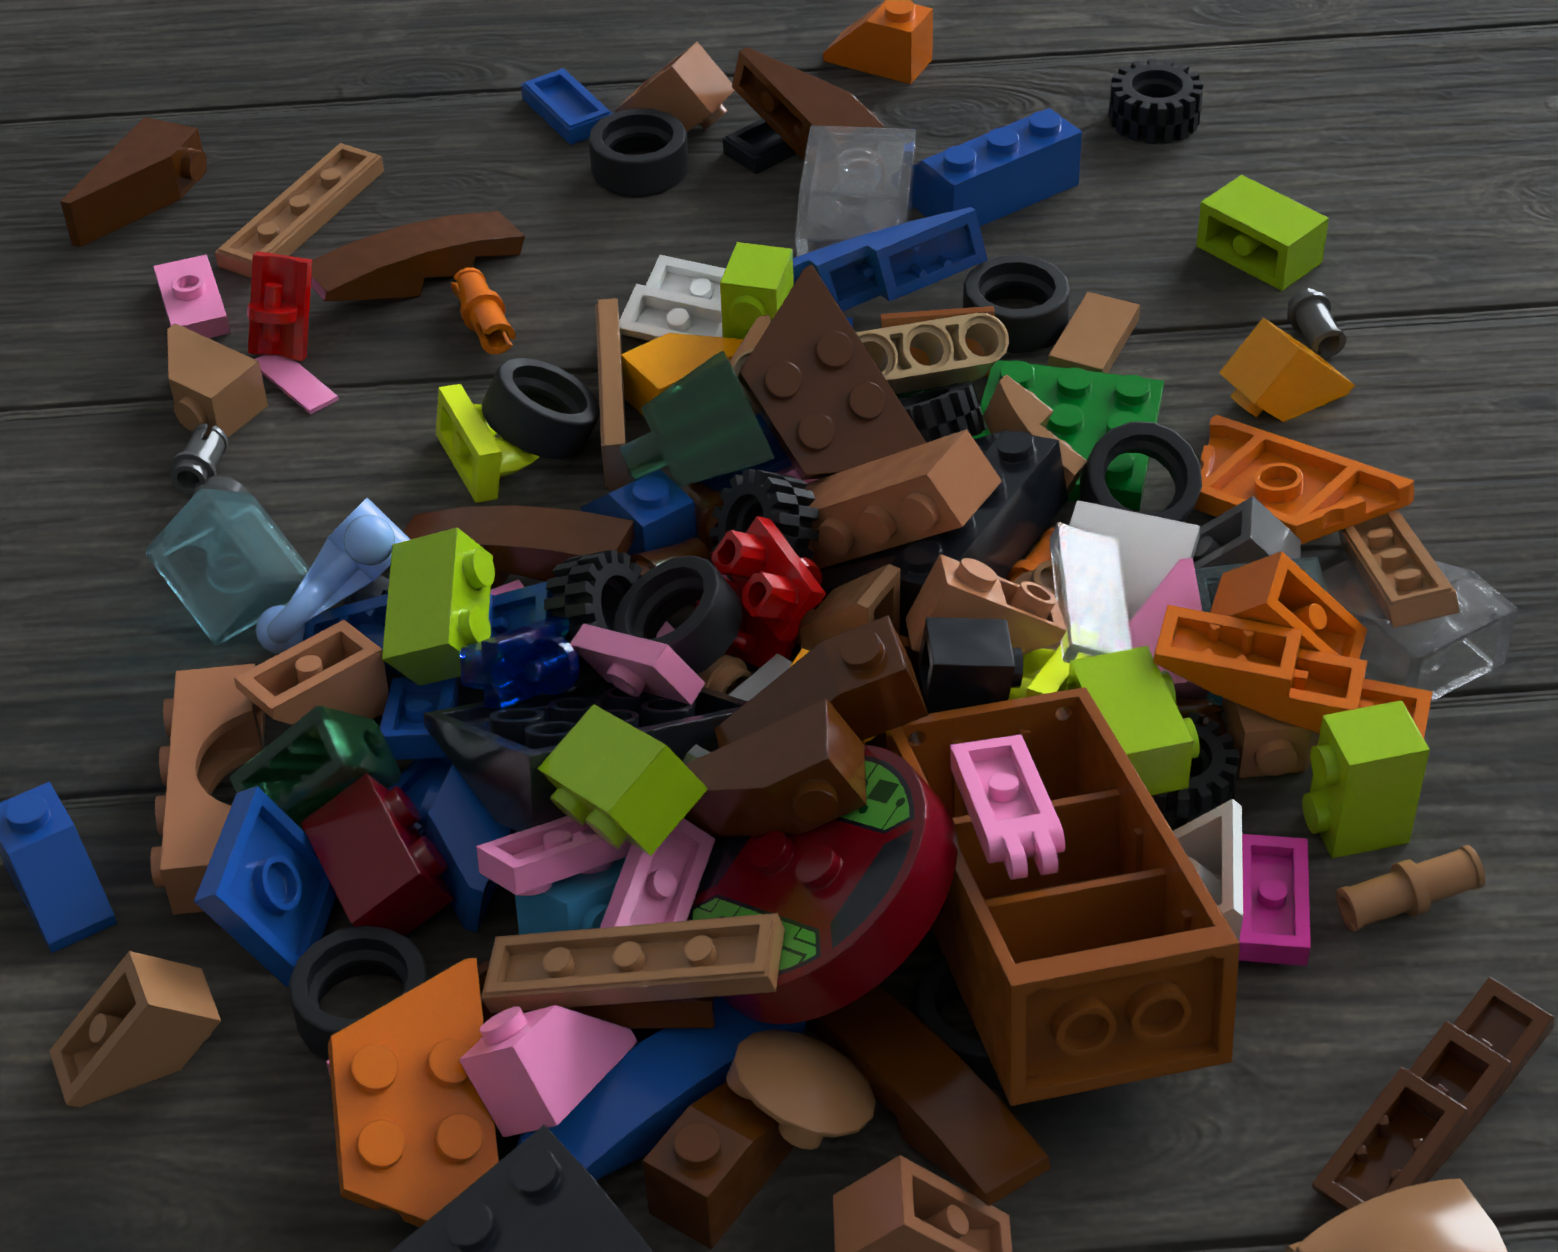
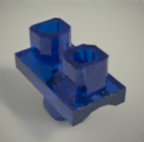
[460,616,579,709]

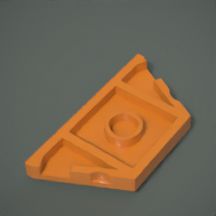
[1194,415,1414,544]
[328,958,499,1227]

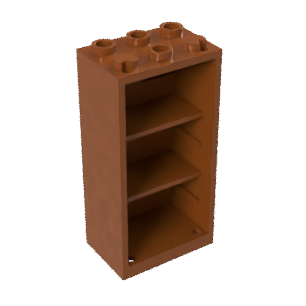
[886,687,1240,1106]

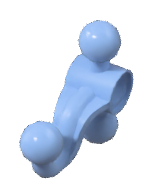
[256,498,411,654]

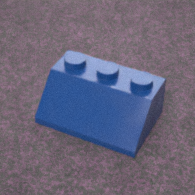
[891,108,1082,227]

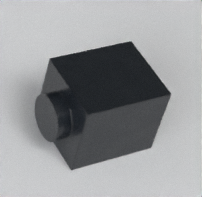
[917,617,1023,714]

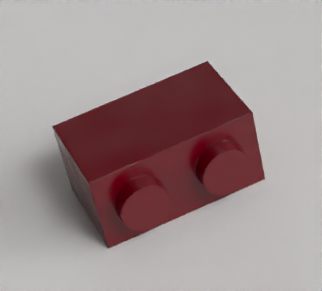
[301,773,454,936]

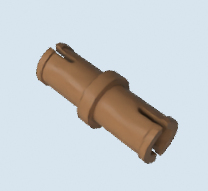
[1336,845,1486,931]

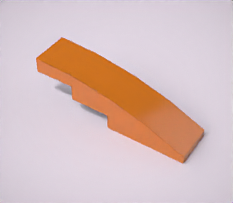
[1153,605,1433,738]

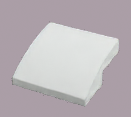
[620,255,726,341]
[1058,500,1200,642]

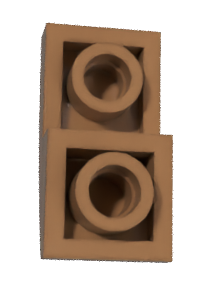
[983,374,1088,497]

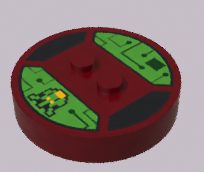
[687,745,958,1024]

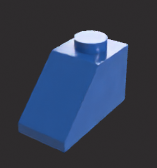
[580,469,697,556]
[418,764,518,933]
[0,781,117,953]

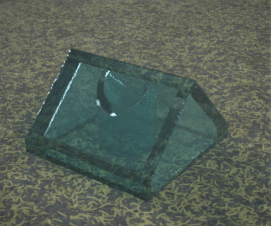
[146,488,310,646]

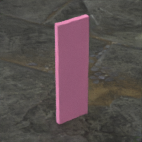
[255,354,339,415]

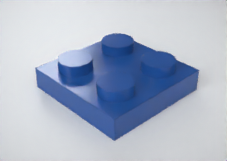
[194,786,337,987]

